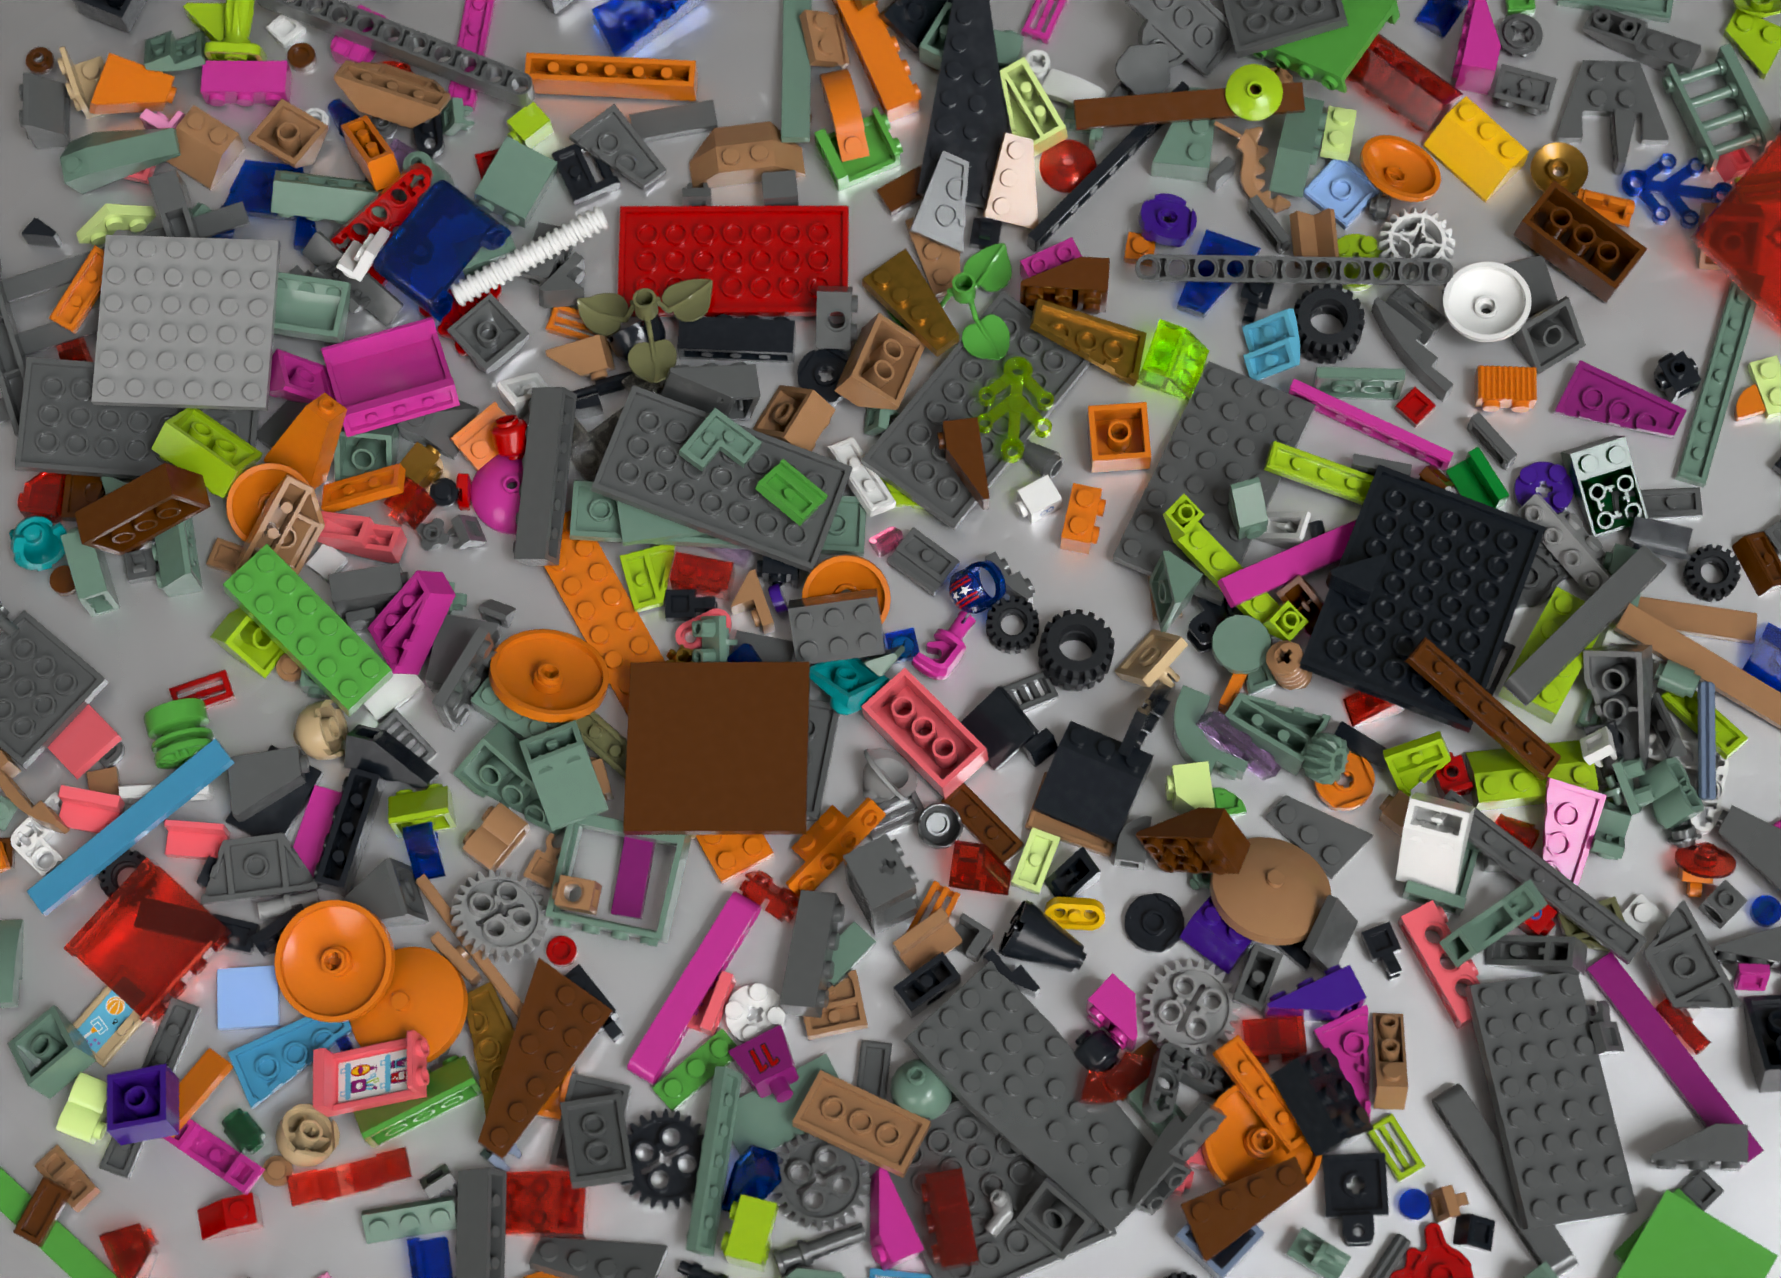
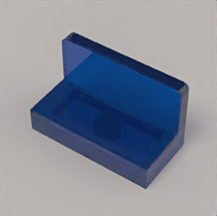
[407,1237,453,1278]

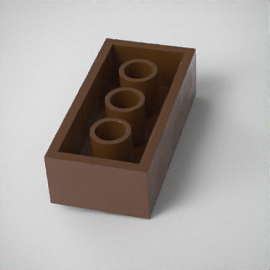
[1513,181,1648,303]
[74,463,211,556]

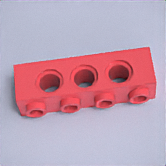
[1398,900,1480,1029]

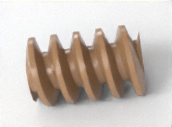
[1266,640,1312,690]

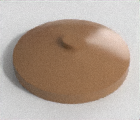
[1210,837,1331,945]

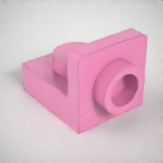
[140,108,185,130]

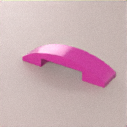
[163,1119,265,1195]

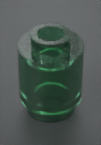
[221,1108,266,1155]

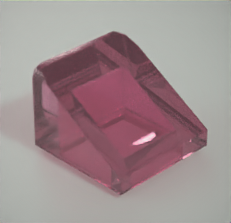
[869,526,903,557]

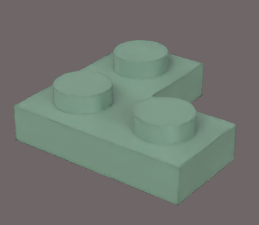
[679,408,762,472]

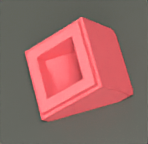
[1716,148,1755,182]

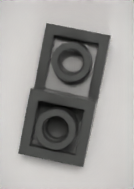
[985,551,1035,605]

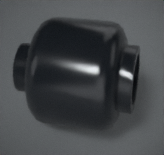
[1074,1030,1120,1076]

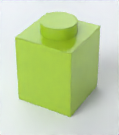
[506,101,554,149]

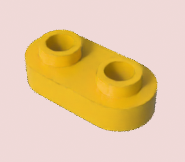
[1045,897,1105,930]

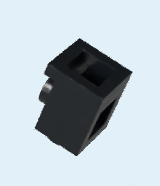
[757,555,800,589]

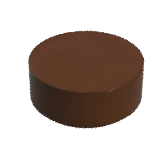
[287,42,317,72]
[50,565,76,596]

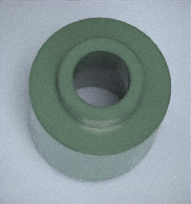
[1654,660,1701,698]

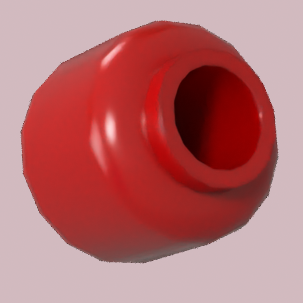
[491,415,528,460]

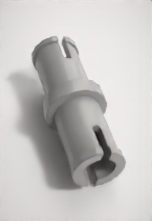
[257,890,320,921]

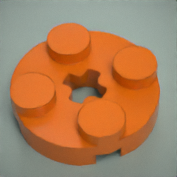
[1314,751,1375,811]

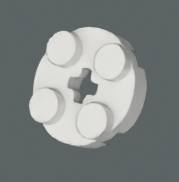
[725,983,786,1043]

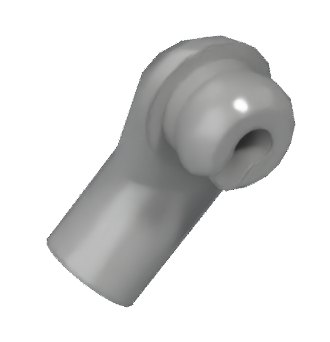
[984,1189,1013,1238]

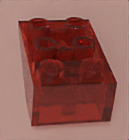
[505,1171,590,1239]

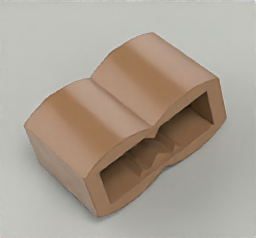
[462,802,530,873]

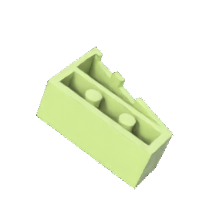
[1000,57,1068,157]

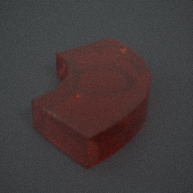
[1079,1051,1153,1105]

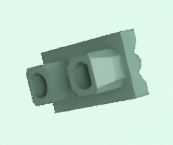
[692,616,738,662]
[1601,756,1656,815]
[1286,1227,1351,1278]

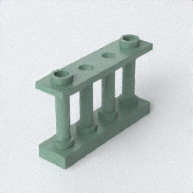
[1662,44,1778,173]

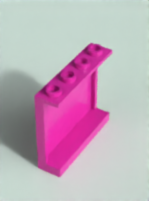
[321,317,460,437]

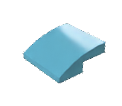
[1242,308,1300,381]

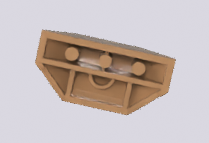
[334,60,451,128]
[689,121,806,188]
[232,474,325,575]

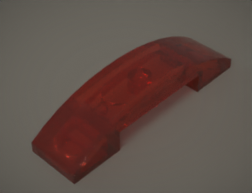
[286,1147,413,1207]

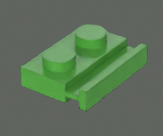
[755,459,828,526]

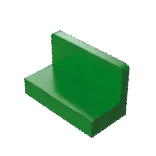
[1446,447,1509,509]

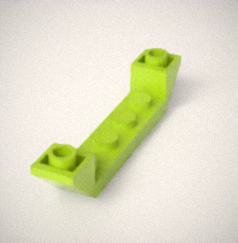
[1163,494,1309,641]

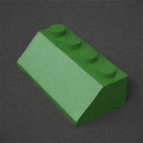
[354,1055,482,1149]

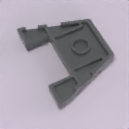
[1555,60,1669,145]

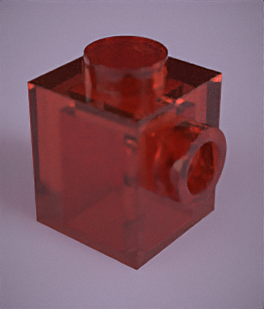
[383,477,437,530]

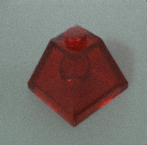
[99,1223,159,1278]

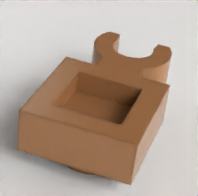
[523,833,562,891]

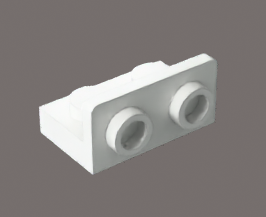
[336,226,391,282]

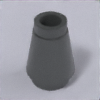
[1019,440,1064,478]

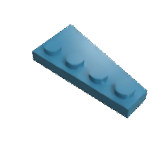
[228,1016,352,1109]

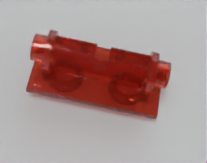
[739,870,799,923]

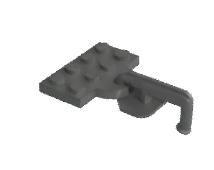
[1108,0,1234,97]

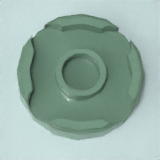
[1211,615,1271,674]

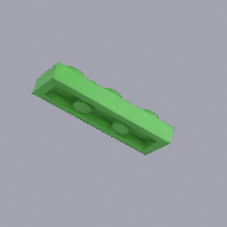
[652,1029,737,1113]

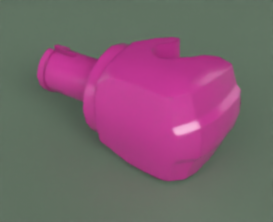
[911,611,976,680]

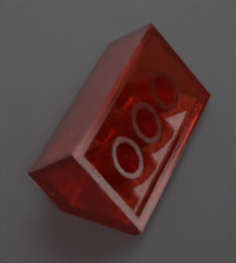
[1346,33,1463,132]

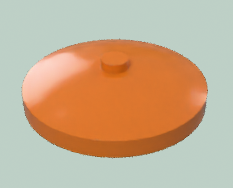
[489,629,609,723]
[275,900,395,1023]
[350,947,468,1063]
[1202,1082,1322,1187]

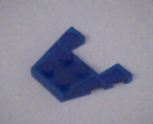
[208,160,317,250]

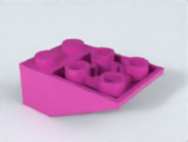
[1452,0,1501,95]

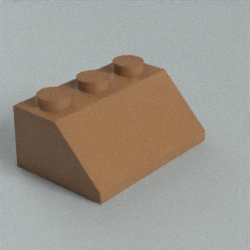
[834,313,925,410]

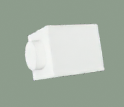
[1015,475,1062,524]

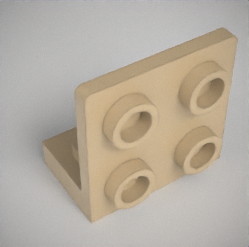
[57,46,105,119]

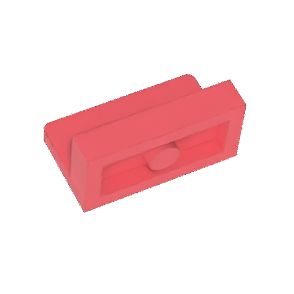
[58,785,125,834]
[164,820,230,860]
[687,971,736,1036]

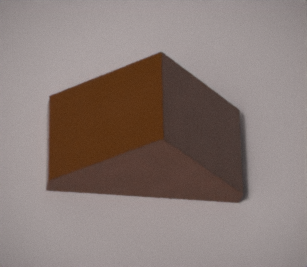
[1275,574,1324,636]

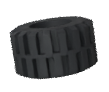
[1294,284,1365,364]
[1038,609,1115,691]

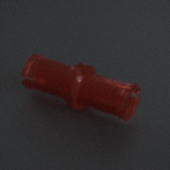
[1655,998,1712,1055]

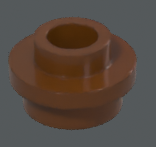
[26,47,55,75]

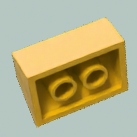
[1423,96,1529,203]

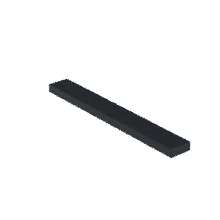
[1027,81,1190,252]

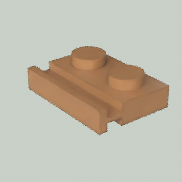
[799,10,850,69]

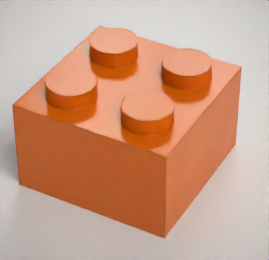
[1087,402,1151,473]

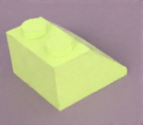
[1165,761,1215,815]

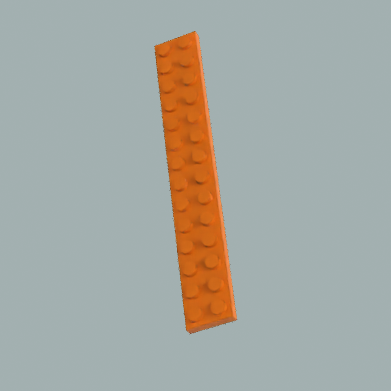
[544,509,775,884]

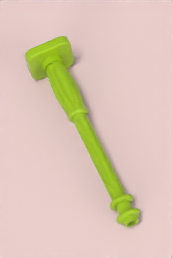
[204,0,267,61]

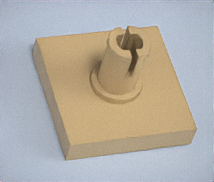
[1114,629,1188,688]

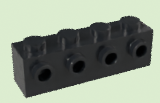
[314,767,385,895]

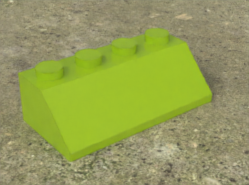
[1465,740,1599,811]

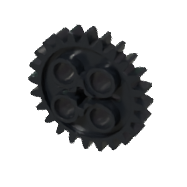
[621,1109,704,1211]

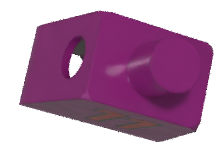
[729,1025,799,1103]

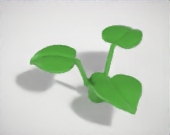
[886,243,1012,360]

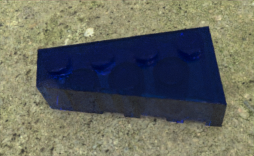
[591,0,704,58]

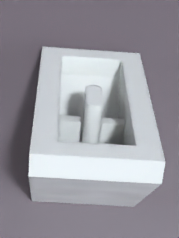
[497,372,549,419]
[1256,511,1311,550]

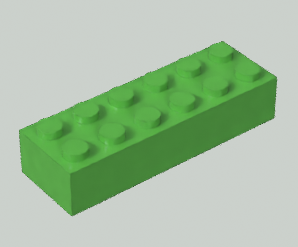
[223,544,393,717]

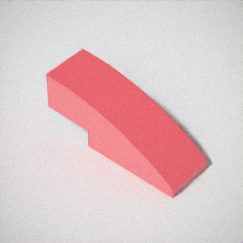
[317,511,407,564]

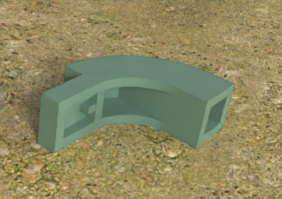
[1173,685,1248,780]
[1439,879,1548,968]

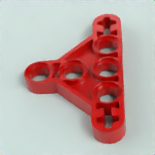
[330,163,435,266]

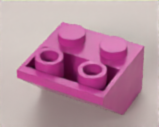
[1086,973,1137,1053]

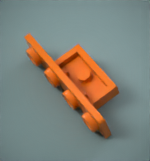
[786,797,886,898]

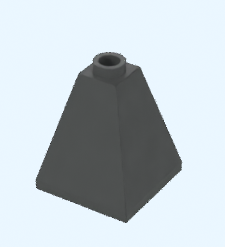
[342,858,429,927]

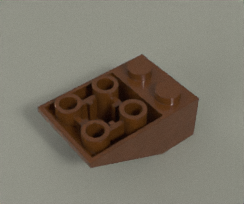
[1020,256,1110,315]
[1135,807,1251,875]

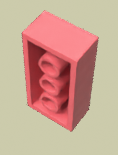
[861,668,989,799]

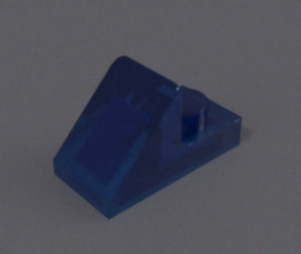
[402,822,445,882]

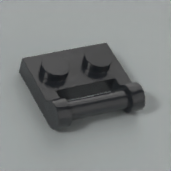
[551,144,621,205]

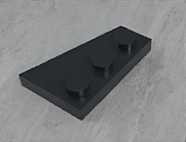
[1118,682,1171,757]

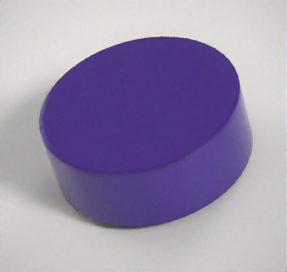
[768,583,788,614]

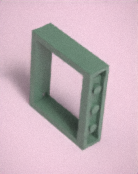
[545,815,692,947]

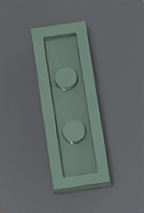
[361,1195,457,1244]

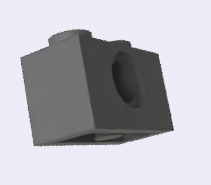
[816,286,858,349]

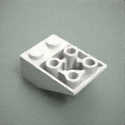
[1396,792,1475,894]

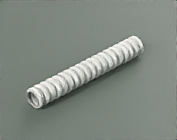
[450,206,609,307]

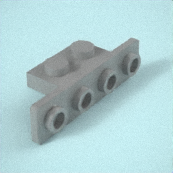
[1517,493,1611,597]

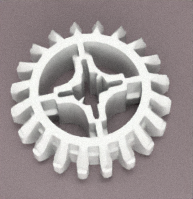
[1377,206,1455,280]

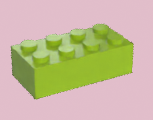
[1498,587,1599,724]

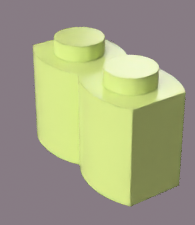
[56,1072,107,1145]

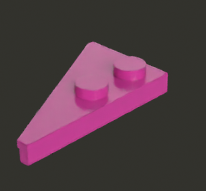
[1313,1005,1371,1118]

